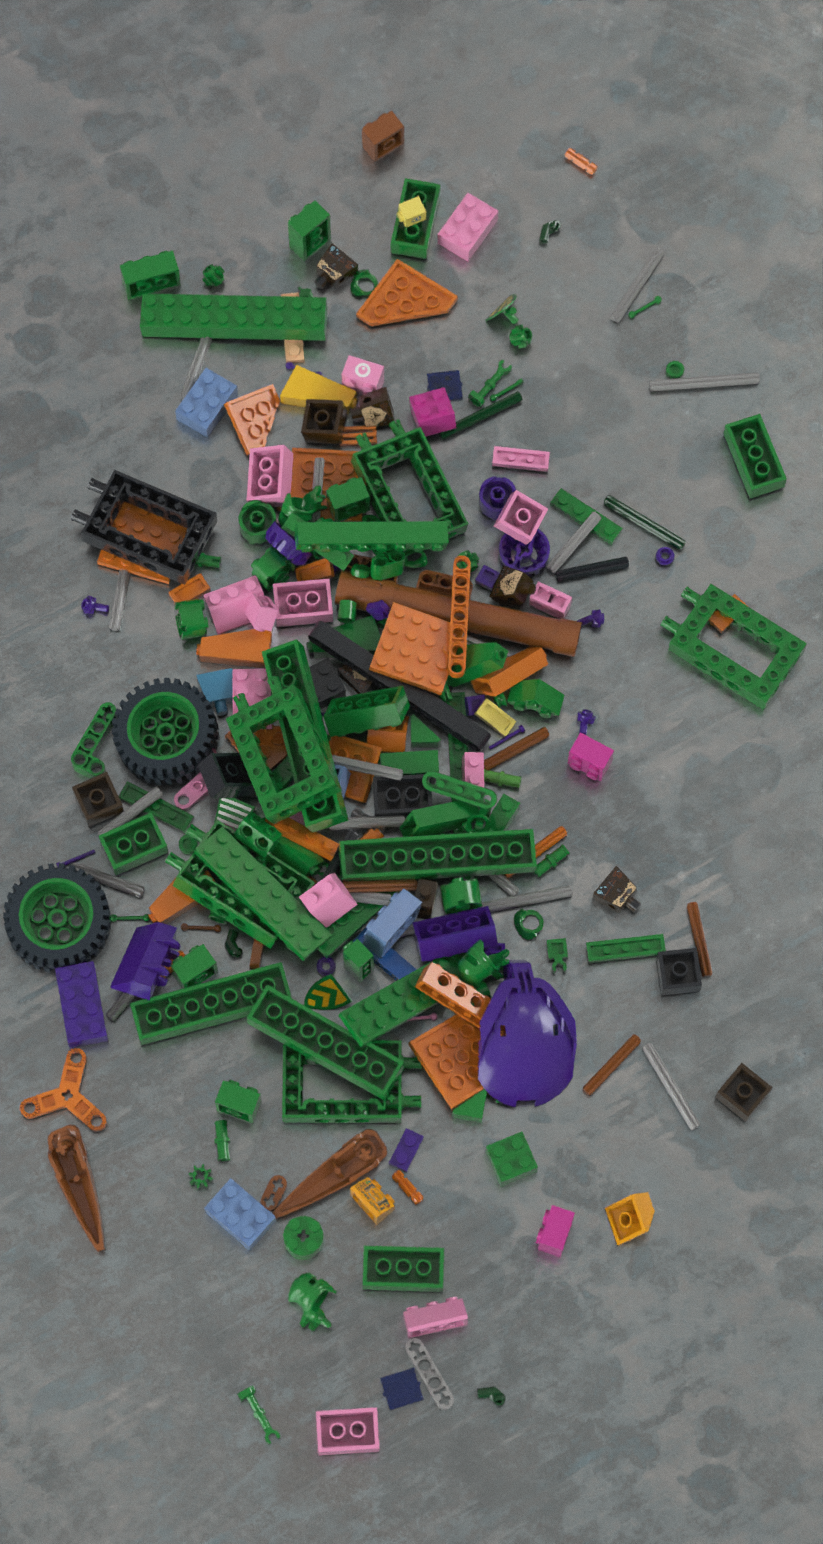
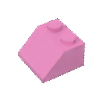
[299,873,358,928]

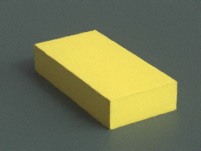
[474,698,517,737]

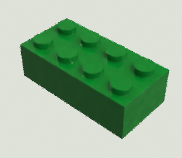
[391,178,441,259]
[723,414,787,498]
[323,686,410,737]
[363,1246,444,1292]

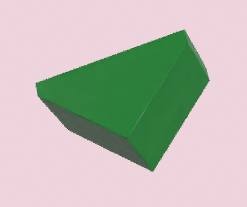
[411,714,441,748]
[452,1089,487,1123]

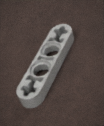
[406,1338,454,1410]

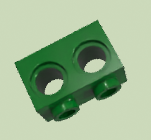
[234,812,282,858]

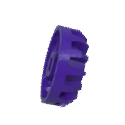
[265,521,313,566]
[499,529,550,576]

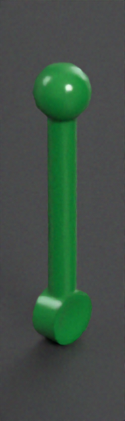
[628,296,662,318]
[490,378,524,402]
[110,914,150,923]

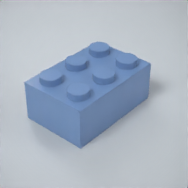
[175,368,238,438]
[363,888,422,958]
[204,1178,276,1251]

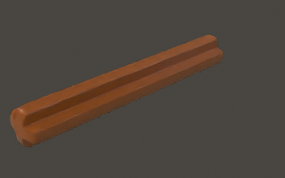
[484,727,549,770]
[342,879,417,893]
[687,902,713,977]
[583,1034,641,1095]

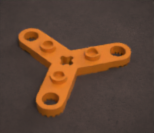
[20,1048,107,1132]

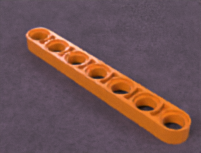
[448,555,471,678]

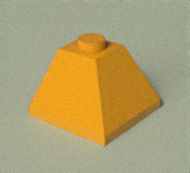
[605,1192,654,1245]

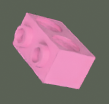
[529,581,572,619]

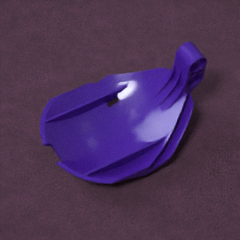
[478,960,577,1107]

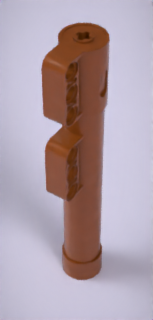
[335,554,582,657]

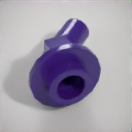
[81,596,109,614]
[577,609,604,628]
[577,709,596,735]

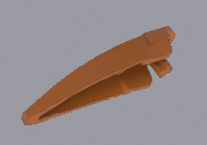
[48,1124,105,1252]
[273,1129,387,1218]

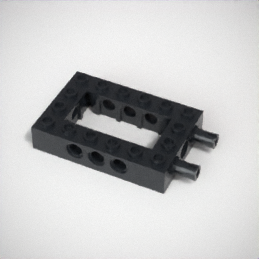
[71,470,217,585]

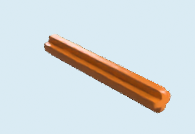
[504,826,567,878]

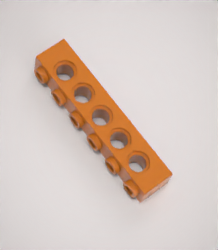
[415,962,506,1036]

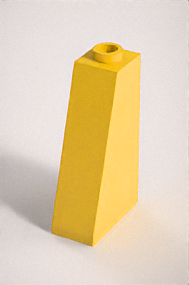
[280,365,358,414]

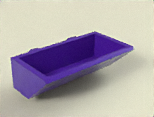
[110,922,181,1001]

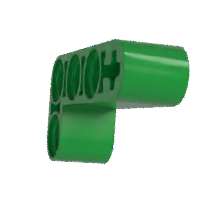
[362,515,405,580]
[71,702,117,779]

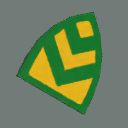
[485,294,519,325]
[304,974,352,1010]

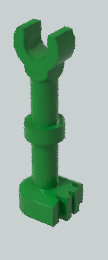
[468,360,512,407]
[237,1385,280,1444]

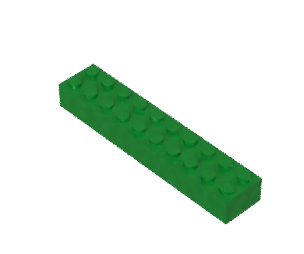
[140,293,328,341]
[262,639,349,833]
[339,829,537,882]

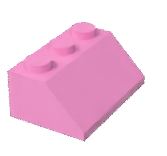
[203,576,264,635]
[403,1297,468,1338]

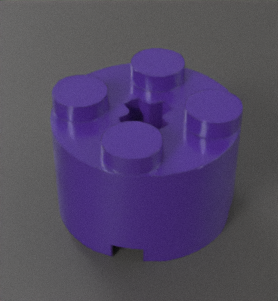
[479,476,516,521]

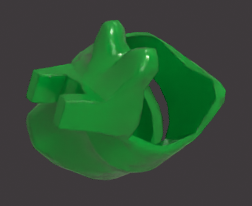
[278,486,327,527]
[457,940,510,988]
[288,1272,337,1331]

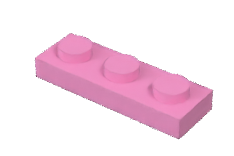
[492,446,550,472]

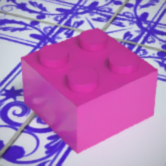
[409,387,456,437]
[568,732,614,781]
[536,1205,575,1258]

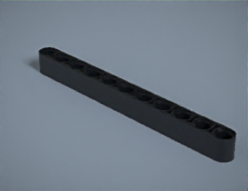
[308,621,491,752]

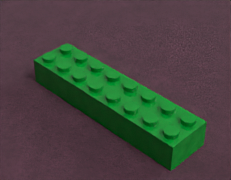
[130,962,292,1046]
[247,985,404,1101]

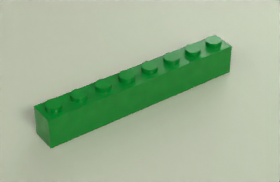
[294,521,449,552]

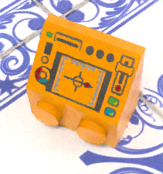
[350,1177,395,1225]

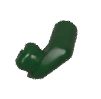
[539,220,561,243]
[224,929,242,958]
[477,1386,506,1406]

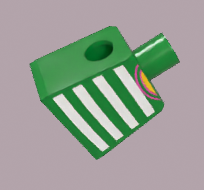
[214,798,257,831]

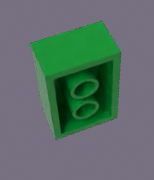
[288,200,331,262]
[120,250,181,300]
[98,812,169,876]

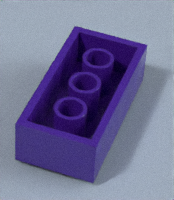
[412,906,498,962]
[55,961,108,1049]

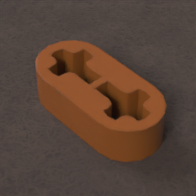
[249,939,264,970]
[261,1175,287,1212]

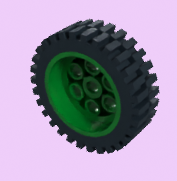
[112,678,219,785]
[3,863,111,972]

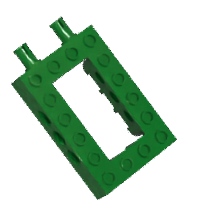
[351,419,468,555]
[660,584,807,710]
[226,676,342,824]
[165,819,315,949]
[282,1040,421,1123]

